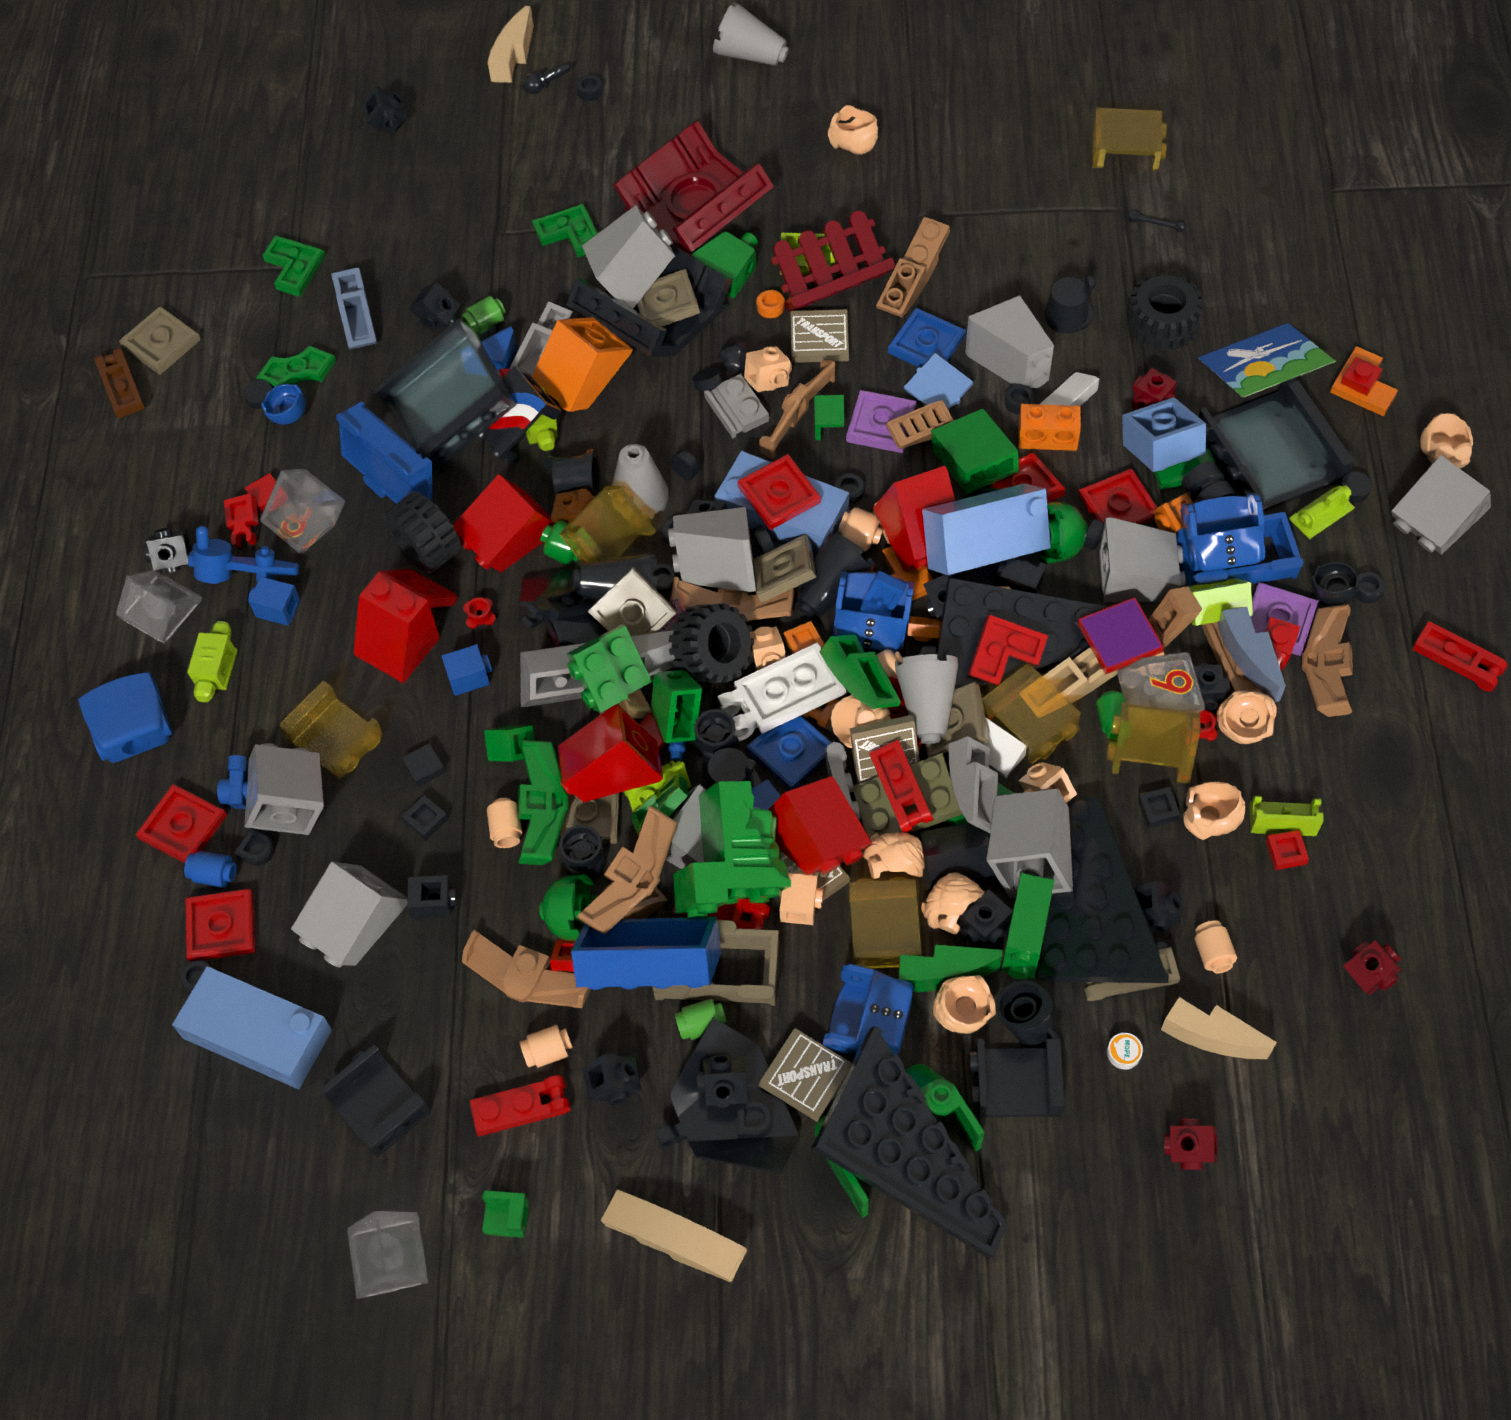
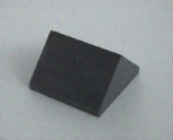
[920,823,997,890]

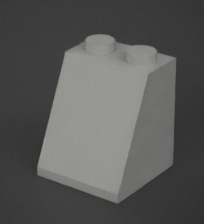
[582,205,675,309]
[965,296,1054,389]
[1392,455,1491,555]
[668,507,756,592]
[1099,518,1185,603]
[244,743,323,835]
[665,785,706,869]
[987,788,1073,898]
[291,861,408,967]

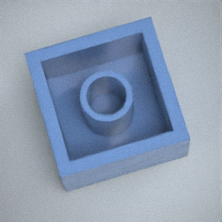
[1122,397,1206,472]

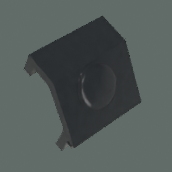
[566,244,733,357]

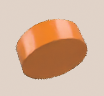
[757,290,785,318]

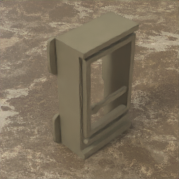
[653,920,779,1006]

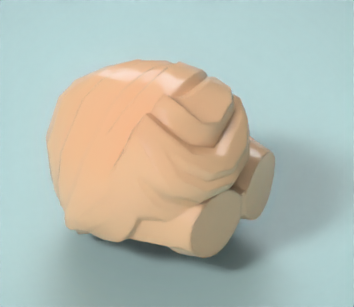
[828,105,878,155]
[1420,413,1473,469]
[1217,690,1277,744]
[830,694,891,748]
[1183,782,1245,840]
[863,832,925,879]
[921,872,984,935]
[932,975,996,1034]

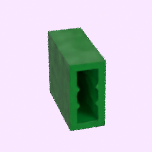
[931,409,1019,494]
[1001,873,1055,979]

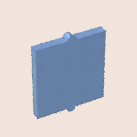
[904,353,973,411]

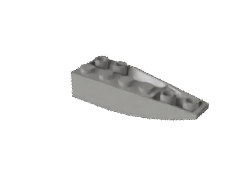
[520,630,675,707]

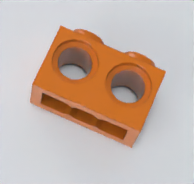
[1018,404,1081,451]

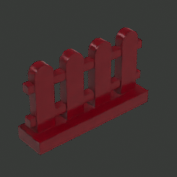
[770,211,896,313]

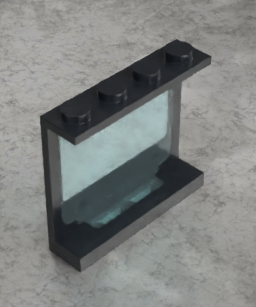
[372,319,517,473]
[1198,377,1355,512]

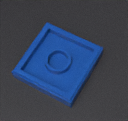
[888,308,966,368]
[747,715,832,790]

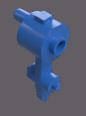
[188,526,299,584]

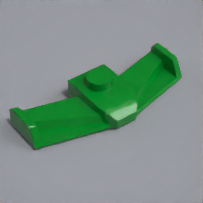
[518,740,569,865]

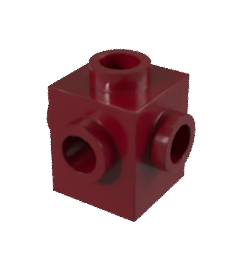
[1131,368,1177,410]
[1343,940,1402,995]
[1164,1119,1218,1170]

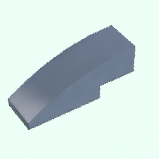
[331,267,377,350]
[1217,607,1286,702]

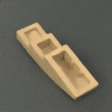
[601,1190,747,1282]

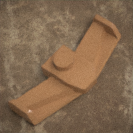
[759,360,835,459]
[669,577,795,621]
[1302,604,1353,717]
[576,805,678,935]
[462,930,591,1008]

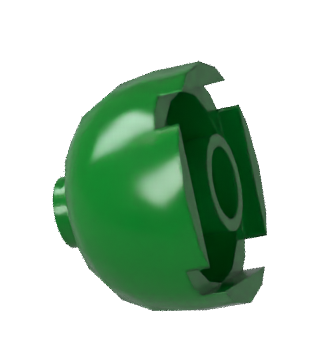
[1039,502,1088,563]
[539,874,597,941]

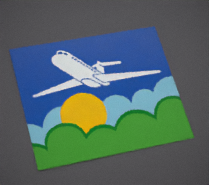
[1198,323,1336,397]

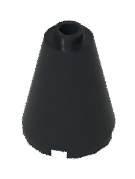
[796,531,877,618]
[571,553,657,600]

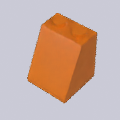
[532,317,633,412]

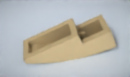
[488,6,534,83]
[1019,647,1118,719]
[1161,997,1277,1059]

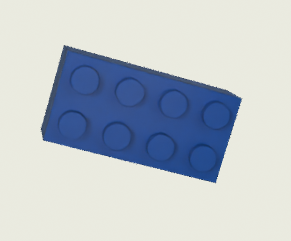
[571,917,721,990]

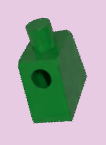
[692,232,758,299]
[651,670,702,743]

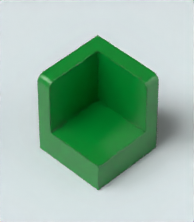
[814,395,844,440]
[484,725,534,762]
[482,1191,529,1238]

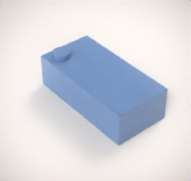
[715,451,849,555]
[922,484,1051,575]
[172,966,332,1090]

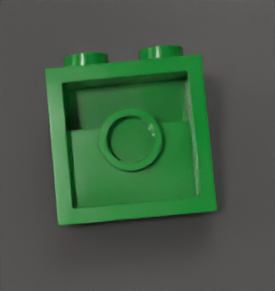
[566,624,652,713]

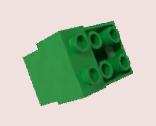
[673,781,791,918]

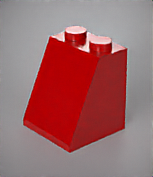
[873,466,955,572]
[453,474,555,572]
[354,573,440,684]
[558,704,664,802]
[768,776,872,876]

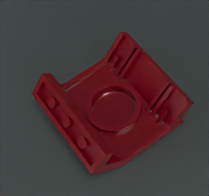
[612,121,774,252]

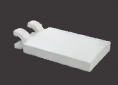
[717,642,846,742]

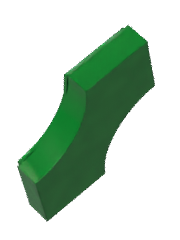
[256,346,336,389]

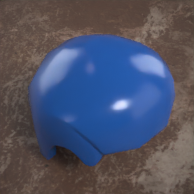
[261,384,306,425]

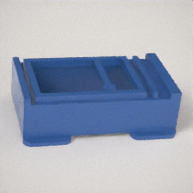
[336,401,433,503]
[1176,512,1304,586]

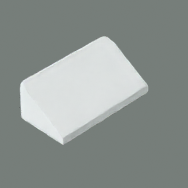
[1041,372,1099,406]
[983,718,1027,778]

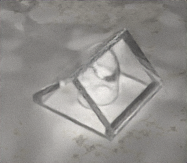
[116,570,202,644]
[347,1211,428,1299]

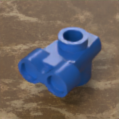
[217,755,249,809]

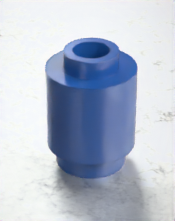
[184,851,237,887]

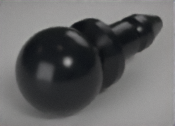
[522,64,570,94]

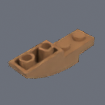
[876,217,950,317]

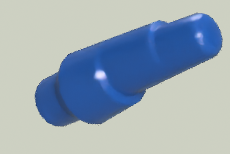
[668,741,686,762]

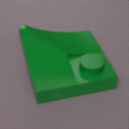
[631,772,688,836]

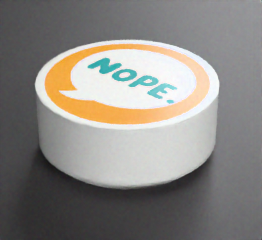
[1107,1033,1143,1069]

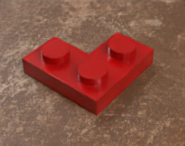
[967,615,1048,685]

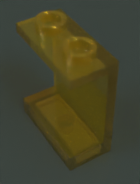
[1092,108,1167,171]
[559,486,656,563]
[982,663,1081,764]
[279,681,383,779]
[1107,703,1200,784]
[849,877,922,969]

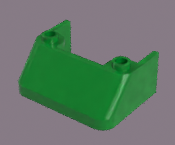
[815,1064,985,1218]

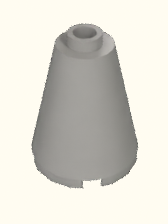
[713,2,789,66]
[610,444,669,522]
[895,654,958,744]

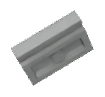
[704,374,769,438]

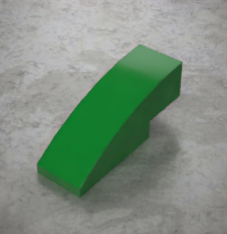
[819,634,901,709]
[899,945,1002,992]

